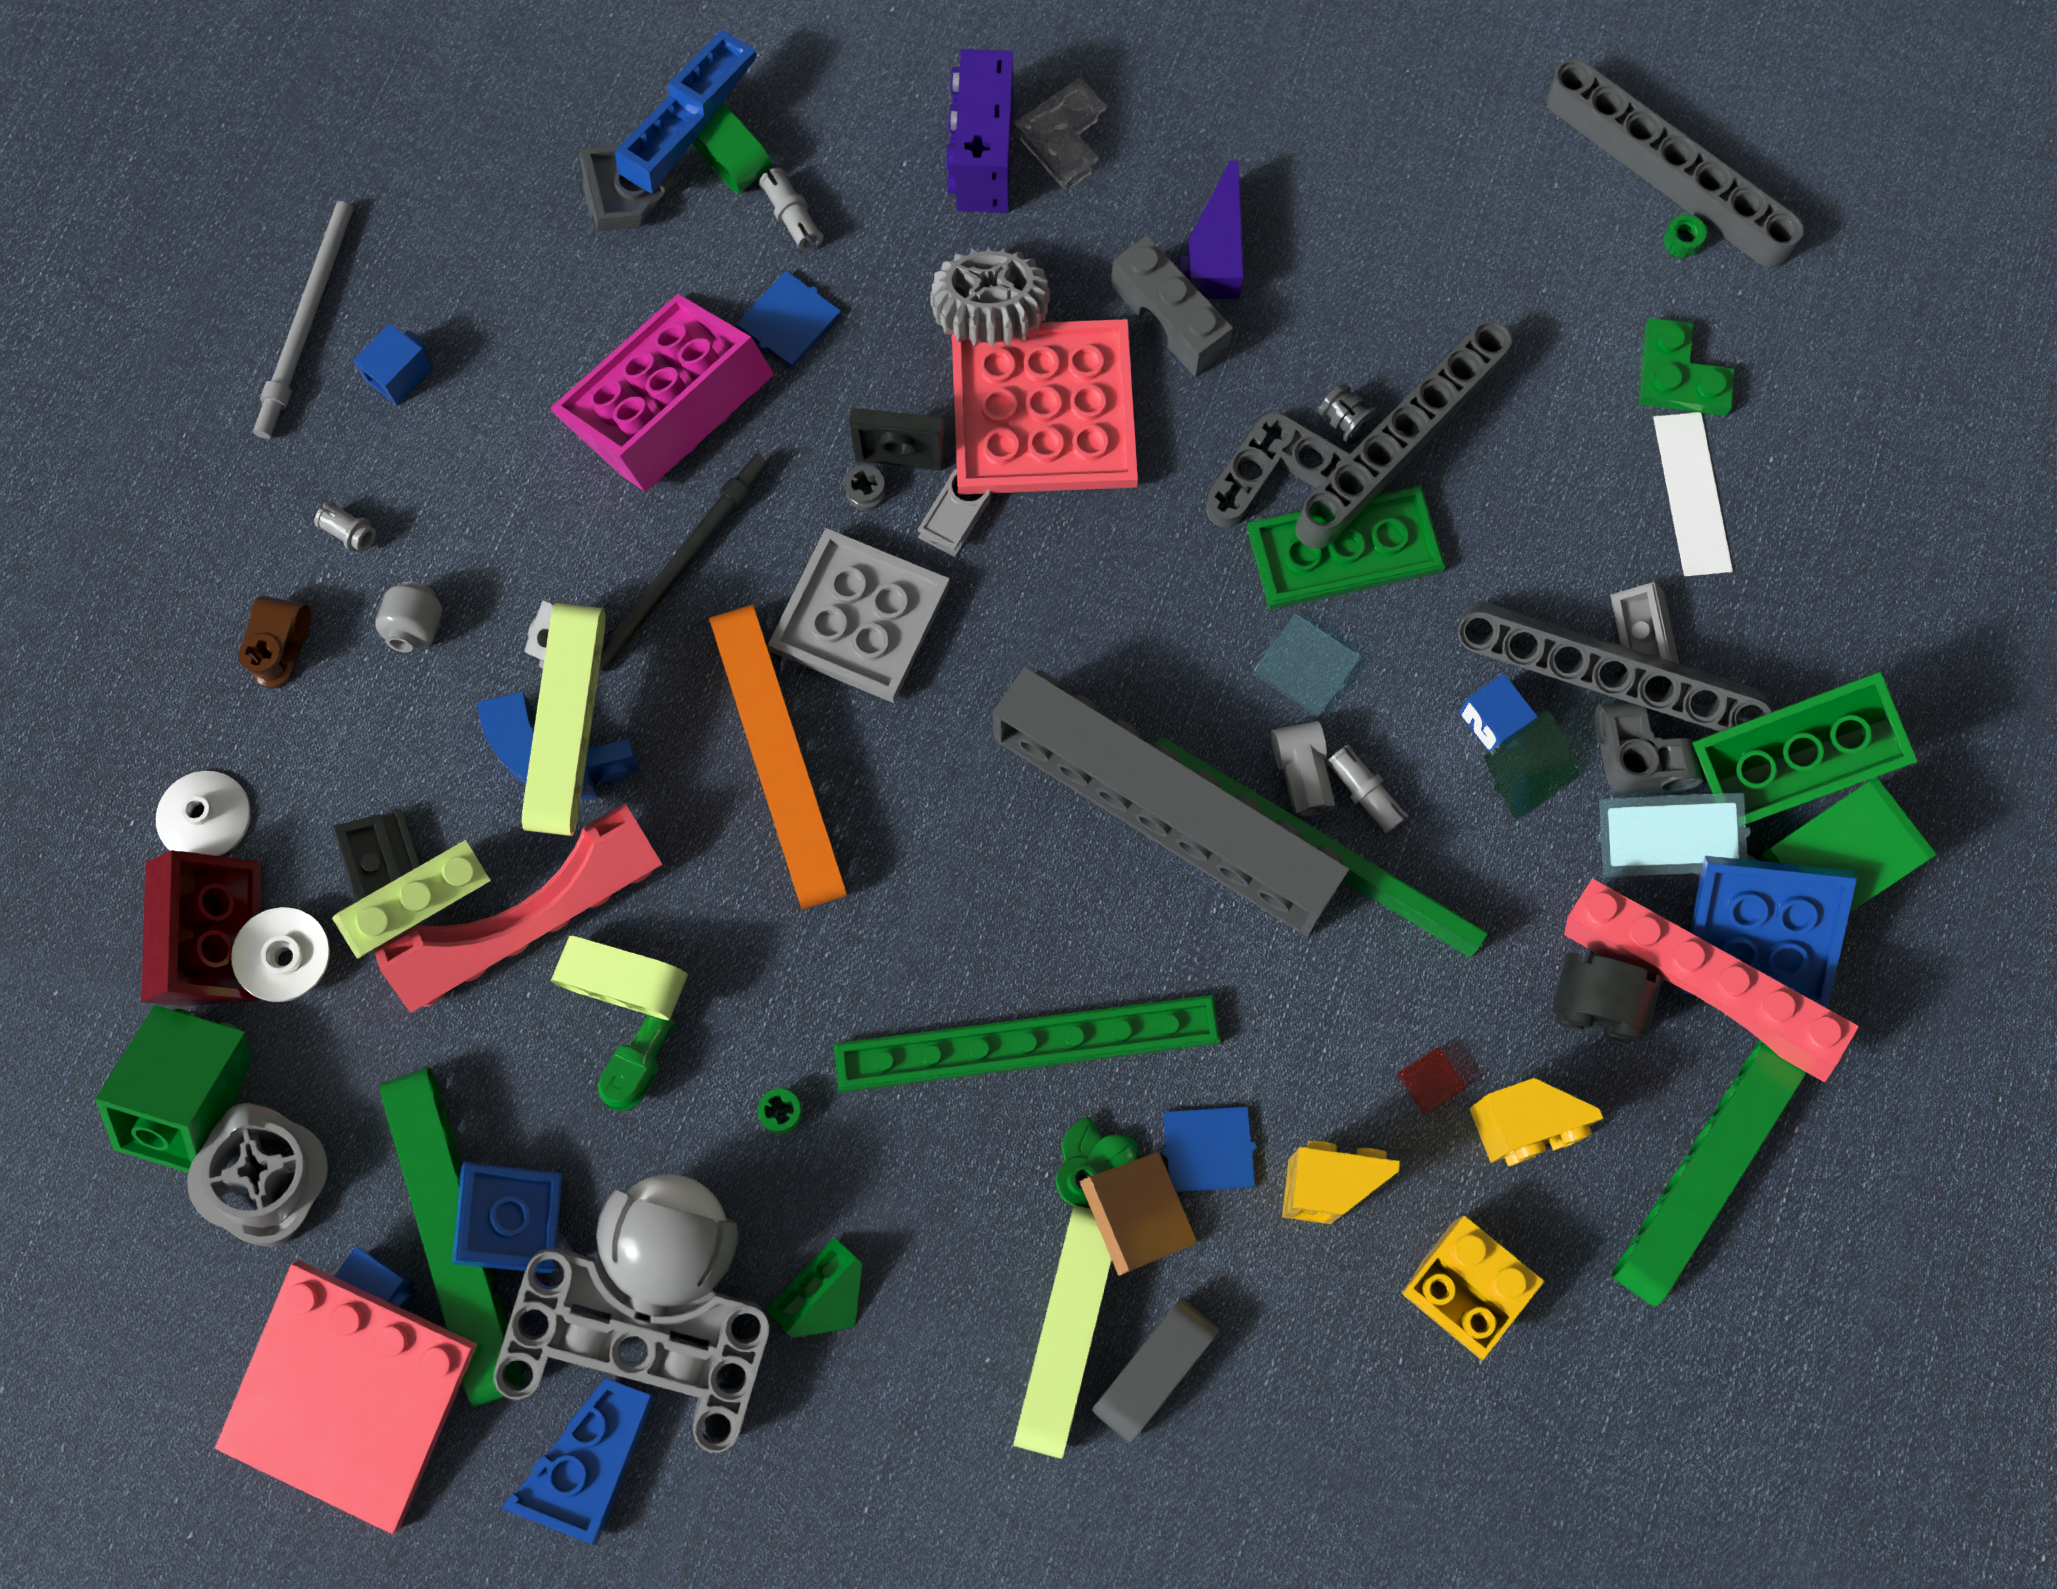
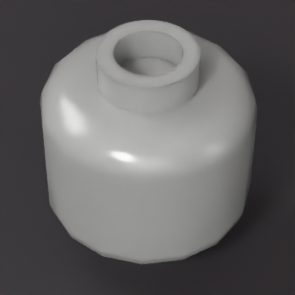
[375,581,443,652]

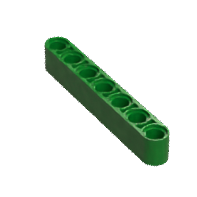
[1611,1039,1807,1307]
[380,1067,524,1408]

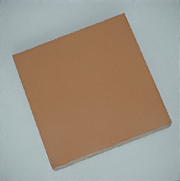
[1080,1152,1197,1275]

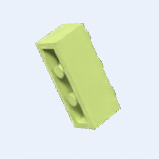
[332,840,491,959]

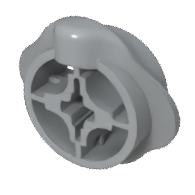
[187,1103,329,1247]

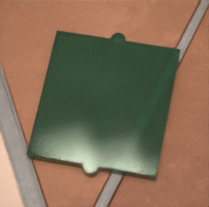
[1483,711,1579,820]

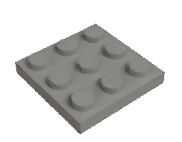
[768,528,950,703]

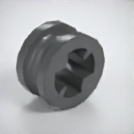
[844,464,886,510]

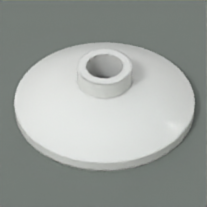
[156,771,251,856]
[231,907,330,1002]

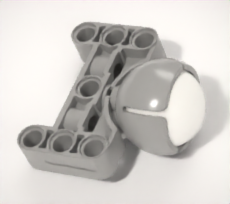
[494,1174,769,1453]

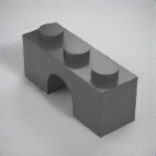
[1111,235,1233,377]

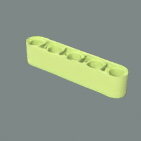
[522,603,606,836]
[1013,1205,1111,1459]

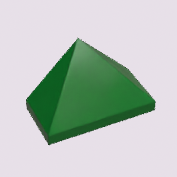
[765,1237,862,1338]

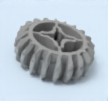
[930,246,1050,348]

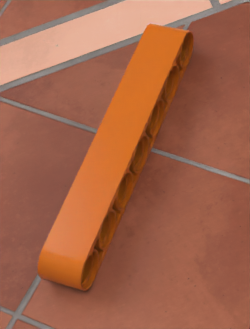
[709,604,847,910]

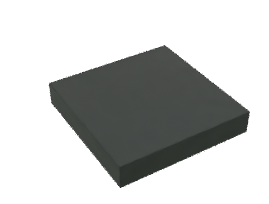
[849,408,945,471]

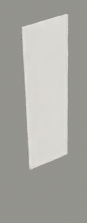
[1653,412,1733,576]

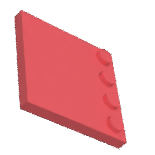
[952,319,1138,495]
[215,1260,478,1534]

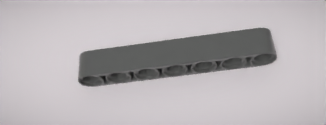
[1546,59,1803,268]
[1295,321,1512,549]
[1458,602,1772,732]

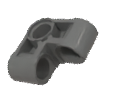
[1595,702,1703,794]

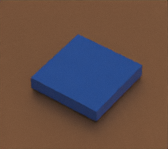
[452,1162,563,1273]

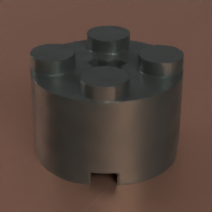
[1552,953,1662,1043]

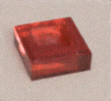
[1397,1047,1466,1115]

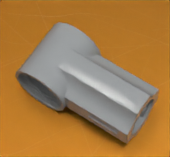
[1271,721,1335,818]

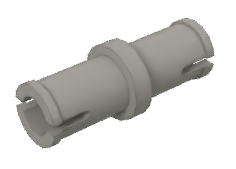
[759,168,823,252]
[1325,744,1409,834]

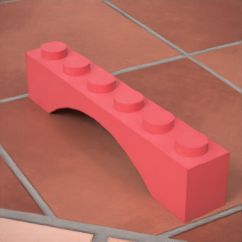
[374,803,662,1013]
[1564,878,1859,1082]

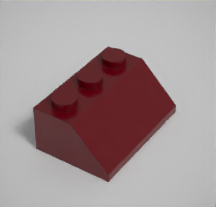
[141,850,262,1006]

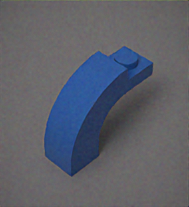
[477,692,640,800]

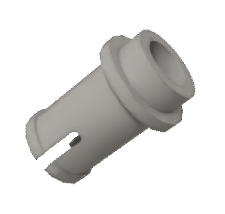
[314,502,376,552]

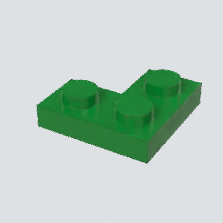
[1638,318,1734,416]

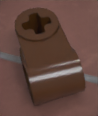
[238,596,311,689]

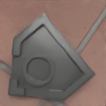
[579,145,674,231]

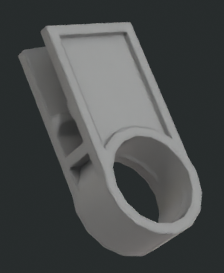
[917,468,992,557]

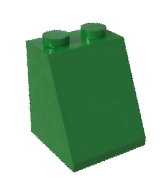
[1757,777,1937,913]
[95,1005,252,1173]

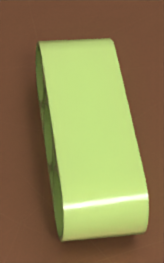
[551,936,688,1020]

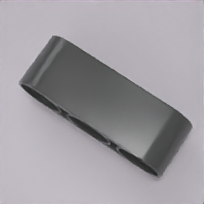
[1090,1297,1220,1444]

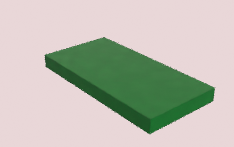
[1246,486,1446,610]

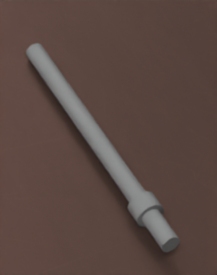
[253,201,354,439]

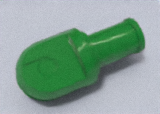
[598,1015,676,1112]

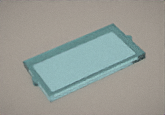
[1596,792,1751,877]

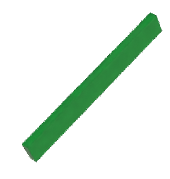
[1154,737,1487,958]
[834,995,1221,1094]

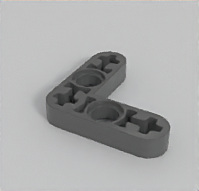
[1206,413,1356,527]

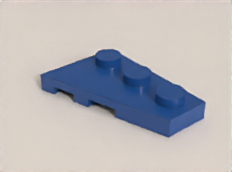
[501,1378,655,1545]

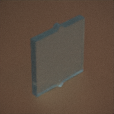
[1252,613,1361,718]

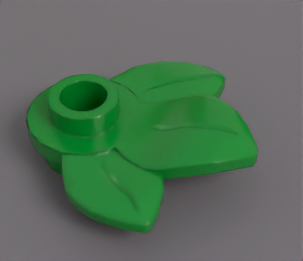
[1055,1116,1139,1207]

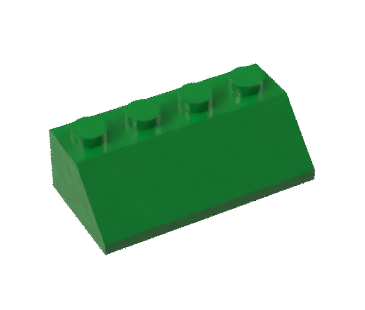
[1692,672,1917,827]

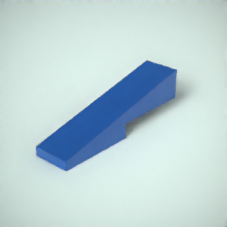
[615,30,757,195]

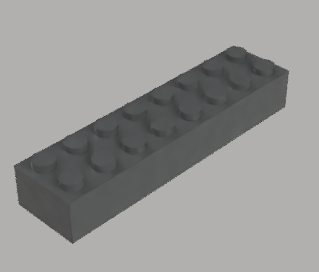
[993,667,1349,938]

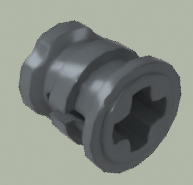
[1318,383,1378,444]

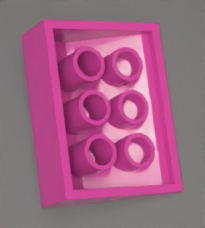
[550,294,774,492]

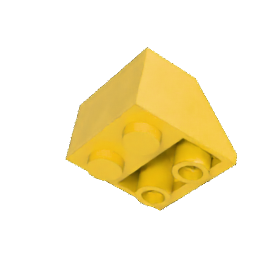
[1469,1078,1603,1167]
[1282,1141,1400,1224]
[1402,1215,1544,1360]

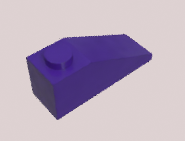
[1179,160,1243,299]

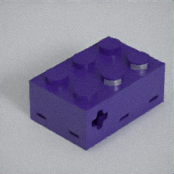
[946,49,1014,213]

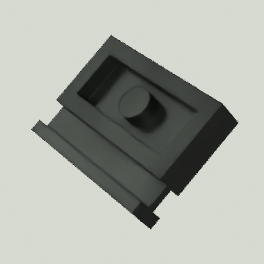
[333,808,420,903]

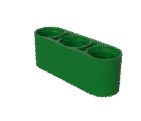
[691,102,773,194]

